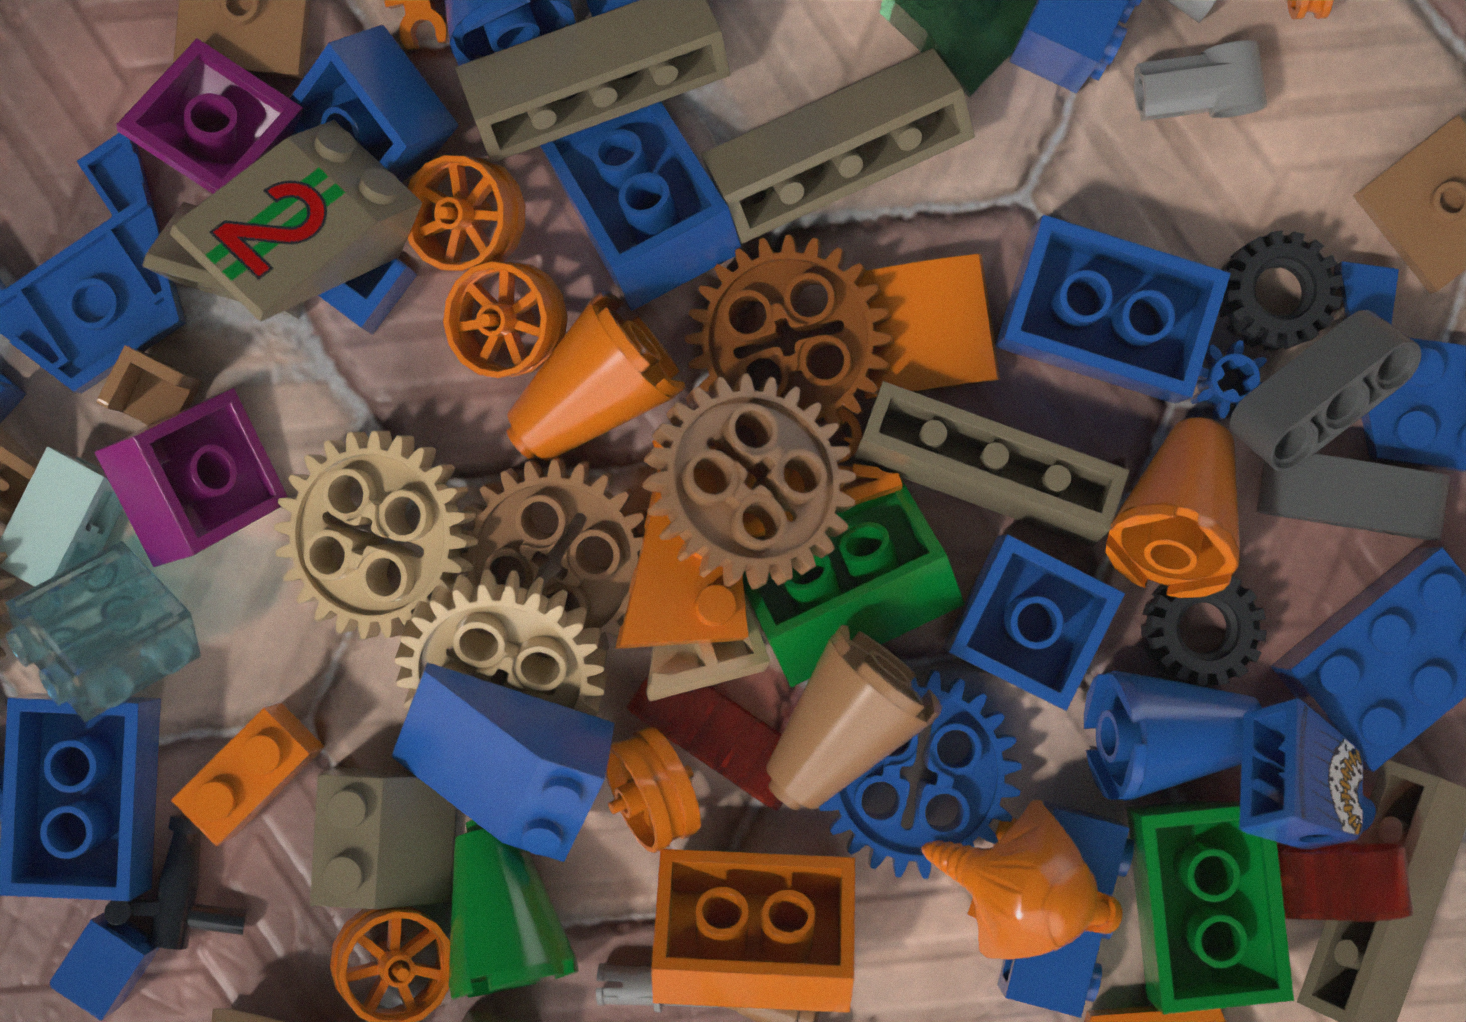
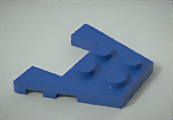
[0,133,186,394]
[1334,261,1466,472]

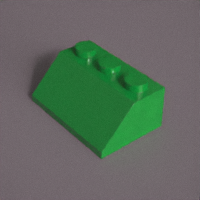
[742,477,965,687]
[1126,801,1294,1014]

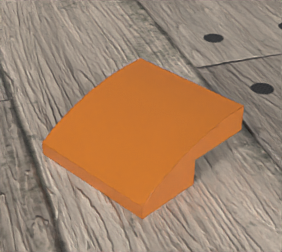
[857,254,1001,400]

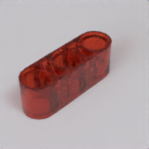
[625,672,783,811]
[1277,843,1414,921]

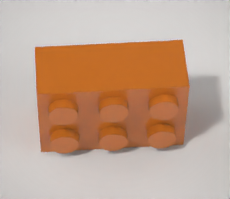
[651,849,855,1013]

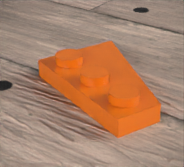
[615,446,748,649]

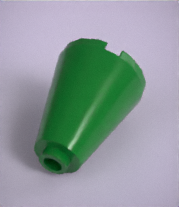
[448,820,579,1000]

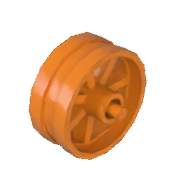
[407,155,526,271]
[443,261,568,378]
[606,727,701,853]
[330,906,450,1022]

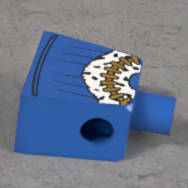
[1239,698,1376,849]

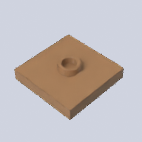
[173,0,311,80]
[1353,114,1466,294]

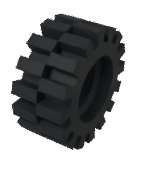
[1219,230,1343,351]
[1141,576,1267,687]

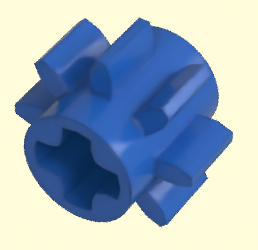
[1190,340,1267,421]

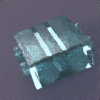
[5,541,201,722]

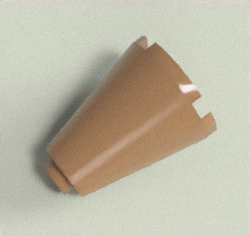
[766,625,942,810]

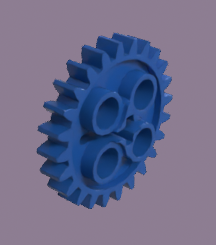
[819,669,1022,879]

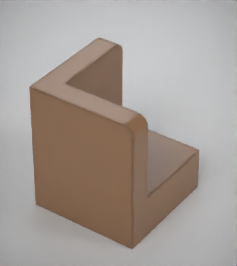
[96,345,203,426]

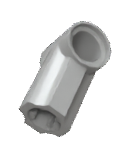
[1133,40,1267,121]

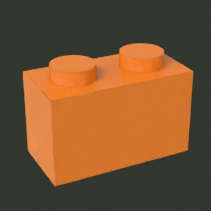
[171,703,325,847]

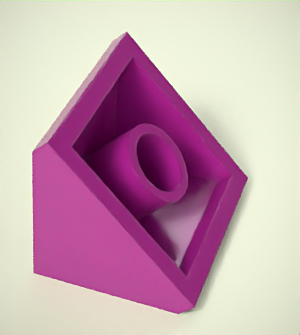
[116,38,303,194]

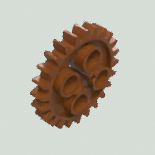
[685,235,894,431]

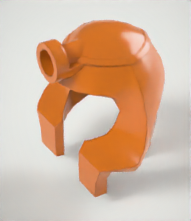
[921,800,1123,959]

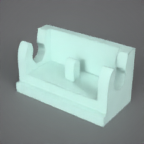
[0,447,123,598]

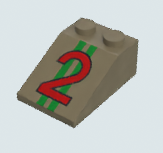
[170,120,422,322]

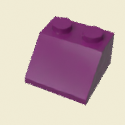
[94,388,288,567]

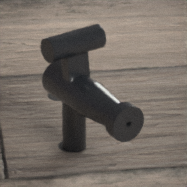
[104,815,247,950]

